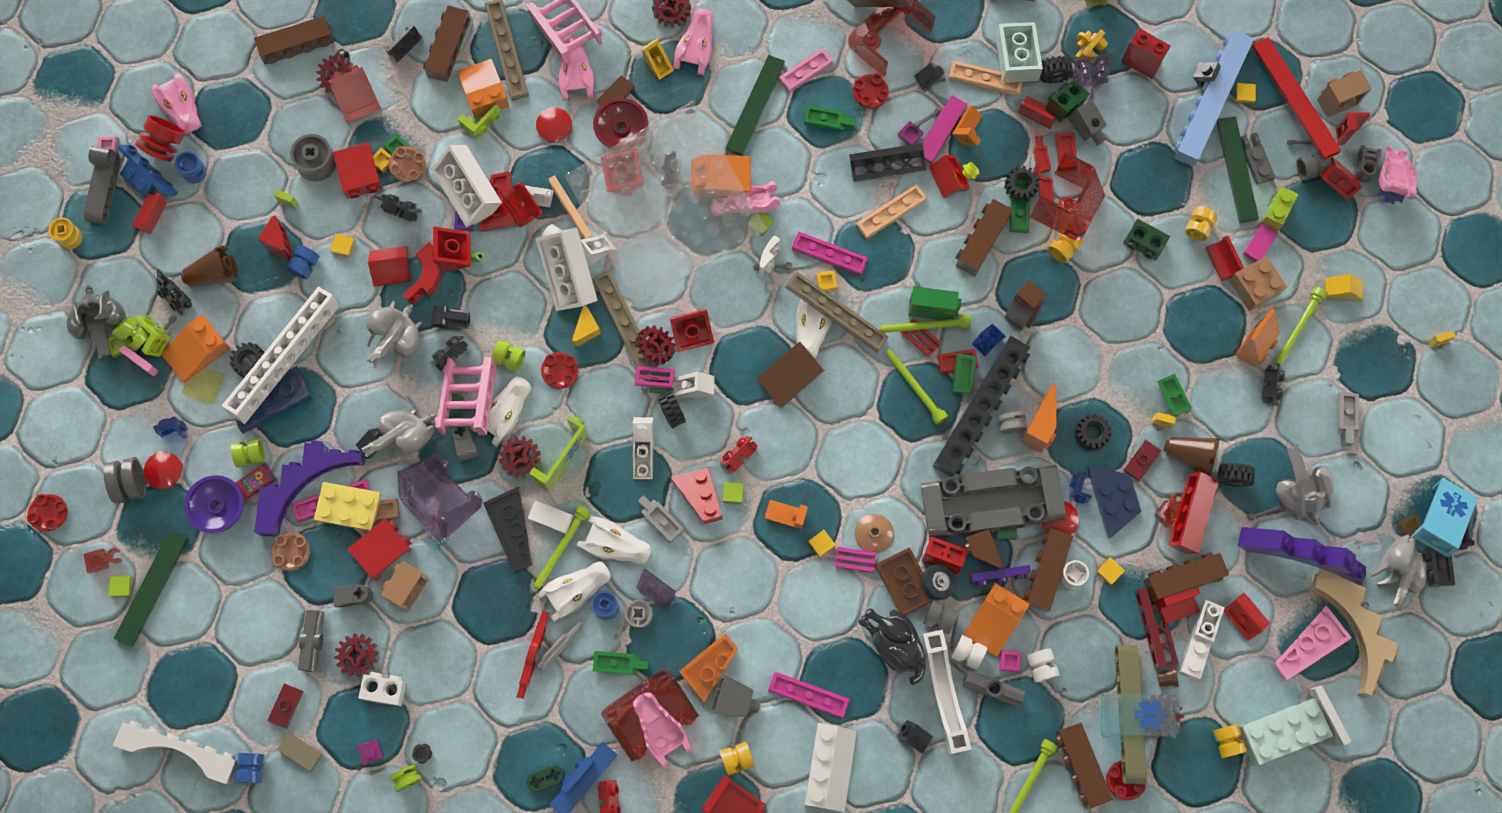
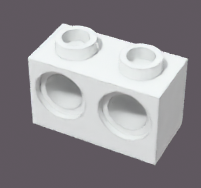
[359,672,407,707]

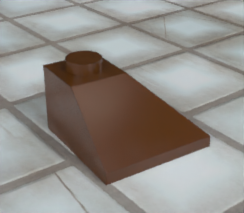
[965,529,1005,570]

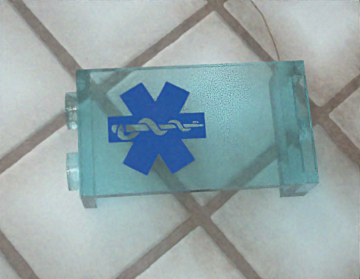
[1101,694,1180,739]

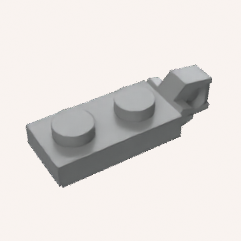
[1337,392,1359,446]
[638,495,685,543]

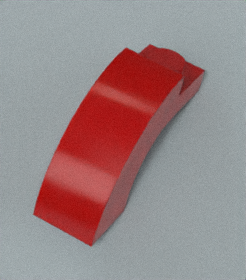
[403,242,442,304]

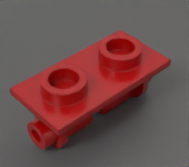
[720,436,758,473]
[597,780,621,813]

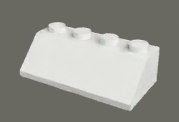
[431,145,502,227]
[535,227,598,311]
[804,723,857,812]

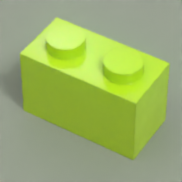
[1259,186,1298,232]

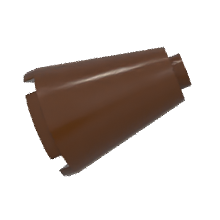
[181,245,238,287]
[1163,437,1220,476]

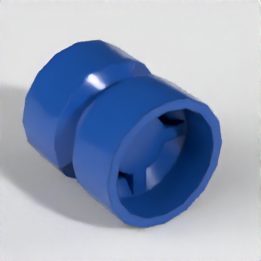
[175,151,207,183]
[286,245,320,280]
[592,591,619,620]
[234,753,265,784]

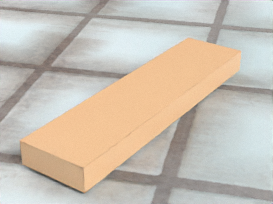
[948,61,1022,96]
[549,175,592,239]
[856,184,927,240]

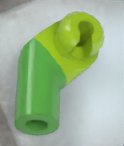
[471,252,485,263]

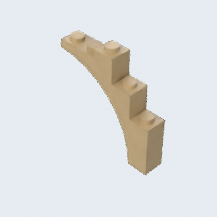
[1309,569,1399,697]

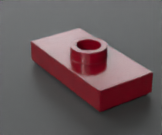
[1123,439,1162,482]
[267,683,304,729]

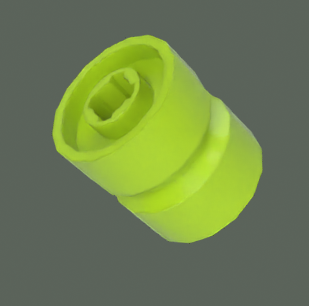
[112,316,150,352]
[491,340,526,372]
[231,438,265,468]

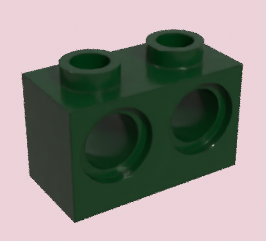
[1045,79,1090,123]
[1123,218,1171,261]

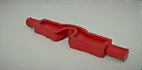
[1032,135,1054,216]
[516,611,550,699]

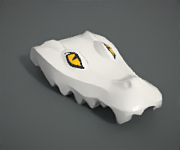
[795,299,832,359]
[471,376,532,447]
[576,516,651,565]
[537,562,611,622]

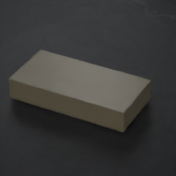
[277,732,323,772]

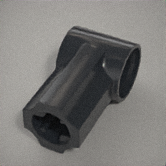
[431,305,471,329]

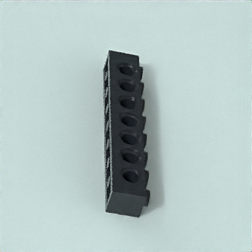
[932,335,1030,477]

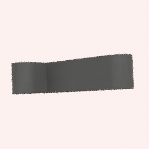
[84,146,121,224]

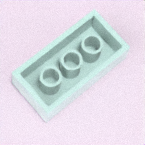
[1240,698,1333,766]

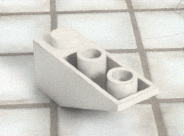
[633,417,654,479]

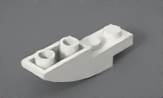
[1179,600,1224,682]

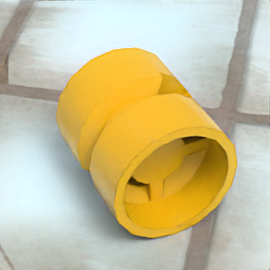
[1185,206,1218,241]
[48,218,83,249]
[1048,228,1083,263]
[1213,724,1247,758]
[720,742,755,776]

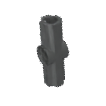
[298,610,325,672]
[962,670,1025,708]

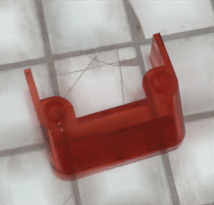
[848,0,936,77]
[1030,152,1105,240]

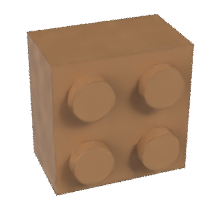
[1317,70,1372,118]
[1229,256,1287,312]
[381,560,430,612]

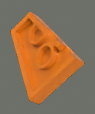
[679,633,738,703]

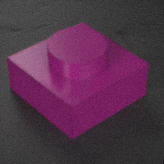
[897,121,924,145]
[358,739,384,765]

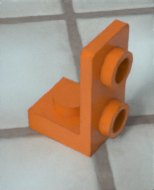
[953,105,982,146]
[765,500,808,530]

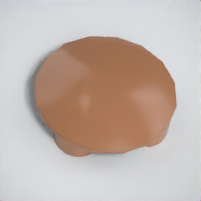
[389,146,426,183]
[271,532,310,571]

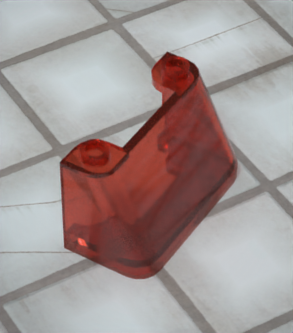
[601,669,699,762]

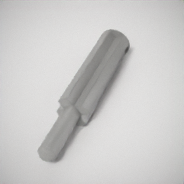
[536,622,583,671]

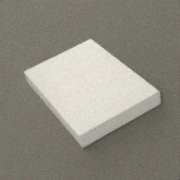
[1308,686,1351,745]

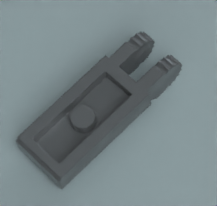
[1241,132,1276,185]

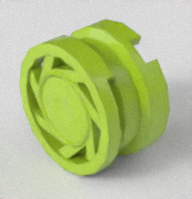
[389,764,422,792]

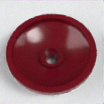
[593,98,649,151]

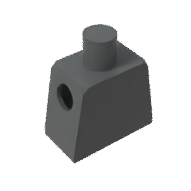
[1067,100,1107,146]
[710,676,760,717]

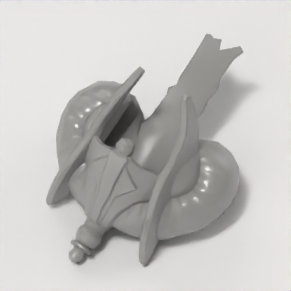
[366,301,421,369]
[361,409,435,466]
[1276,444,1334,525]
[1370,534,1427,611]

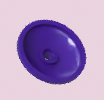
[184,475,244,534]

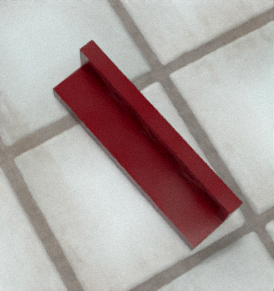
[1135,587,1179,669]

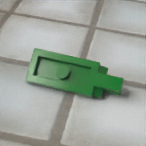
[804,105,856,131]
[593,651,649,675]

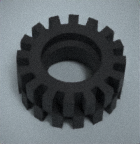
[1040,56,1074,84]
[1004,166,1040,202]
[230,342,265,378]
[657,391,686,429]
[1075,414,1112,451]
[1218,463,1255,487]

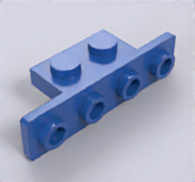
[117,144,178,198]
[550,742,617,813]

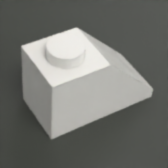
[581,234,615,267]
[671,372,714,398]

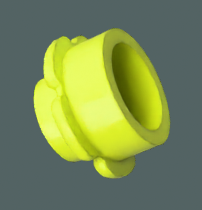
[962,162,979,179]

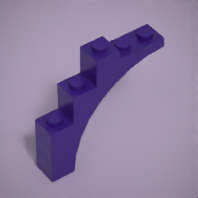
[254,440,366,537]
[1237,527,1366,585]

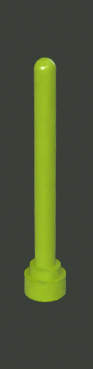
[1275,287,1328,366]
[880,314,971,333]
[886,349,949,425]
[534,505,592,590]
[1009,739,1058,813]

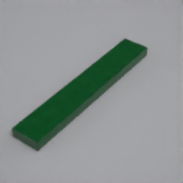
[726,54,785,156]
[1216,116,1259,223]
[113,531,188,647]

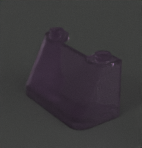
[397,453,483,542]

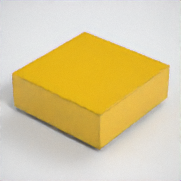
[1236,83,1256,104]
[373,148,391,174]
[330,233,355,257]
[816,270,838,292]
[1429,331,1456,347]
[1151,412,1176,429]
[808,530,836,557]
[1096,557,1125,586]

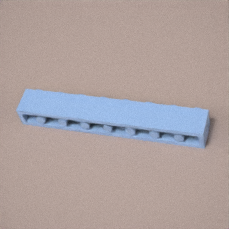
[1174,30,1254,167]

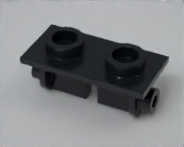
[386,25,423,62]
[1262,364,1285,406]

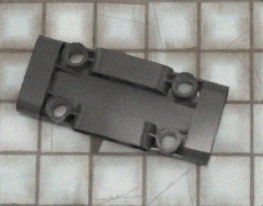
[921,465,1066,538]

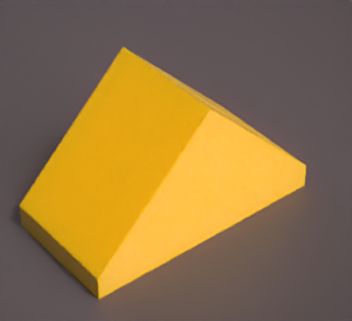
[642,39,674,80]
[1325,274,1363,301]
[572,306,601,347]

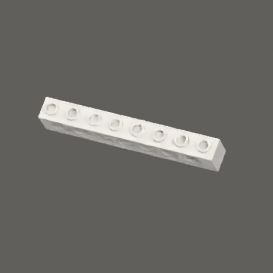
[222,287,340,424]

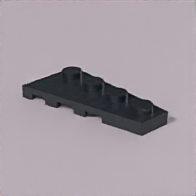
[483,486,533,574]

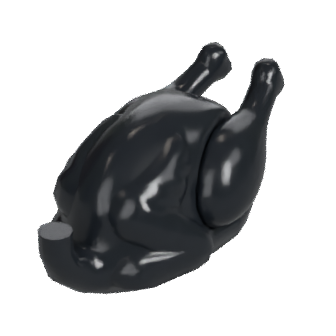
[858,608,926,685]

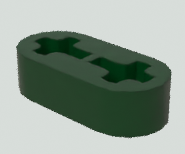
[526,766,565,792]

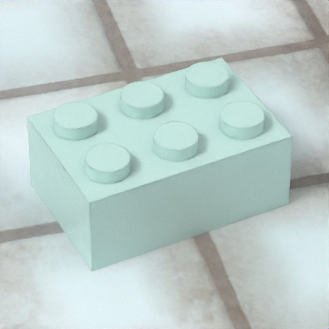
[996,22,1043,83]

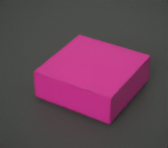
[999,650,1021,673]

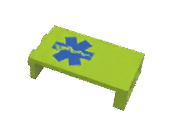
[529,416,588,492]

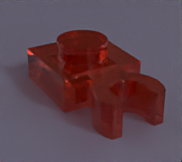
[1154,493,1181,528]
[83,548,122,574]

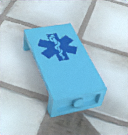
[1413,478,1478,558]

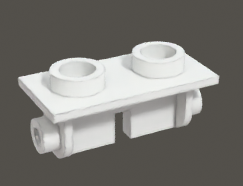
[525,186,554,208]

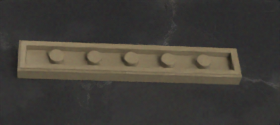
[485,0,529,101]
[593,270,658,375]
[785,271,888,353]

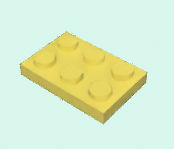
[314,482,382,531]

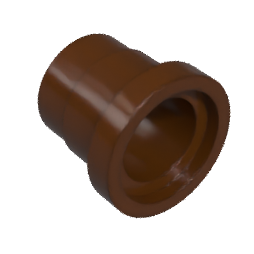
[1157,667,1179,687]

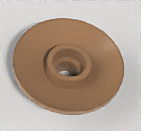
[855,514,894,553]

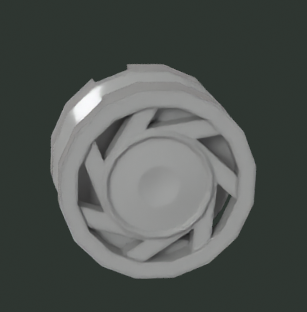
[999,412,1027,434]
[625,599,653,628]

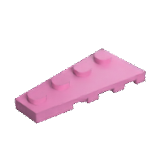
[1274,606,1352,681]

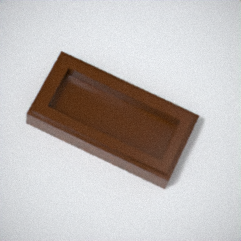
[597,75,635,106]

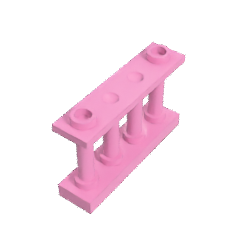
[527,0,603,65]
[435,357,497,435]

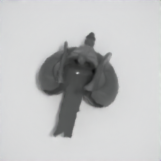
[66,285,126,360]

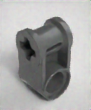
[1355,145,1382,183]
[451,426,479,462]
[333,584,373,608]

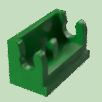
[1157,374,1192,417]

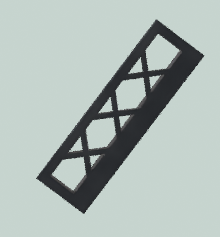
[849,143,926,182]

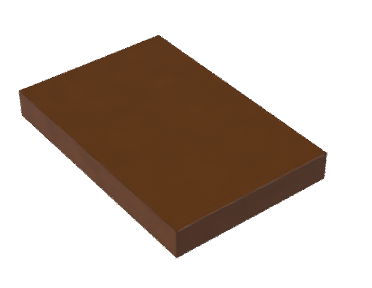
[757,341,825,408]
[875,547,936,616]

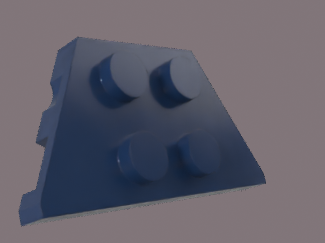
[1087,466,1142,539]

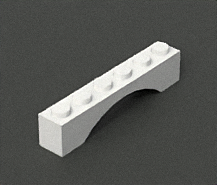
[921,630,971,755]
[113,720,239,785]

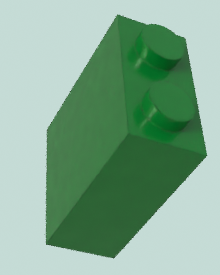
[908,286,962,320]

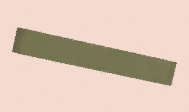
[1115,645,1147,784]

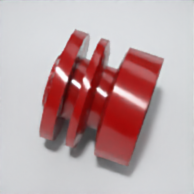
[135,115,186,162]

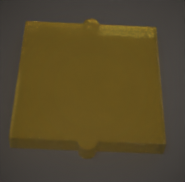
[182,367,226,404]

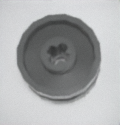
[290,134,336,182]
[103,457,147,504]

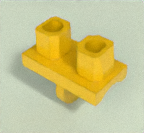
[1074,29,1108,64]

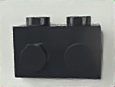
[1422,546,1455,587]

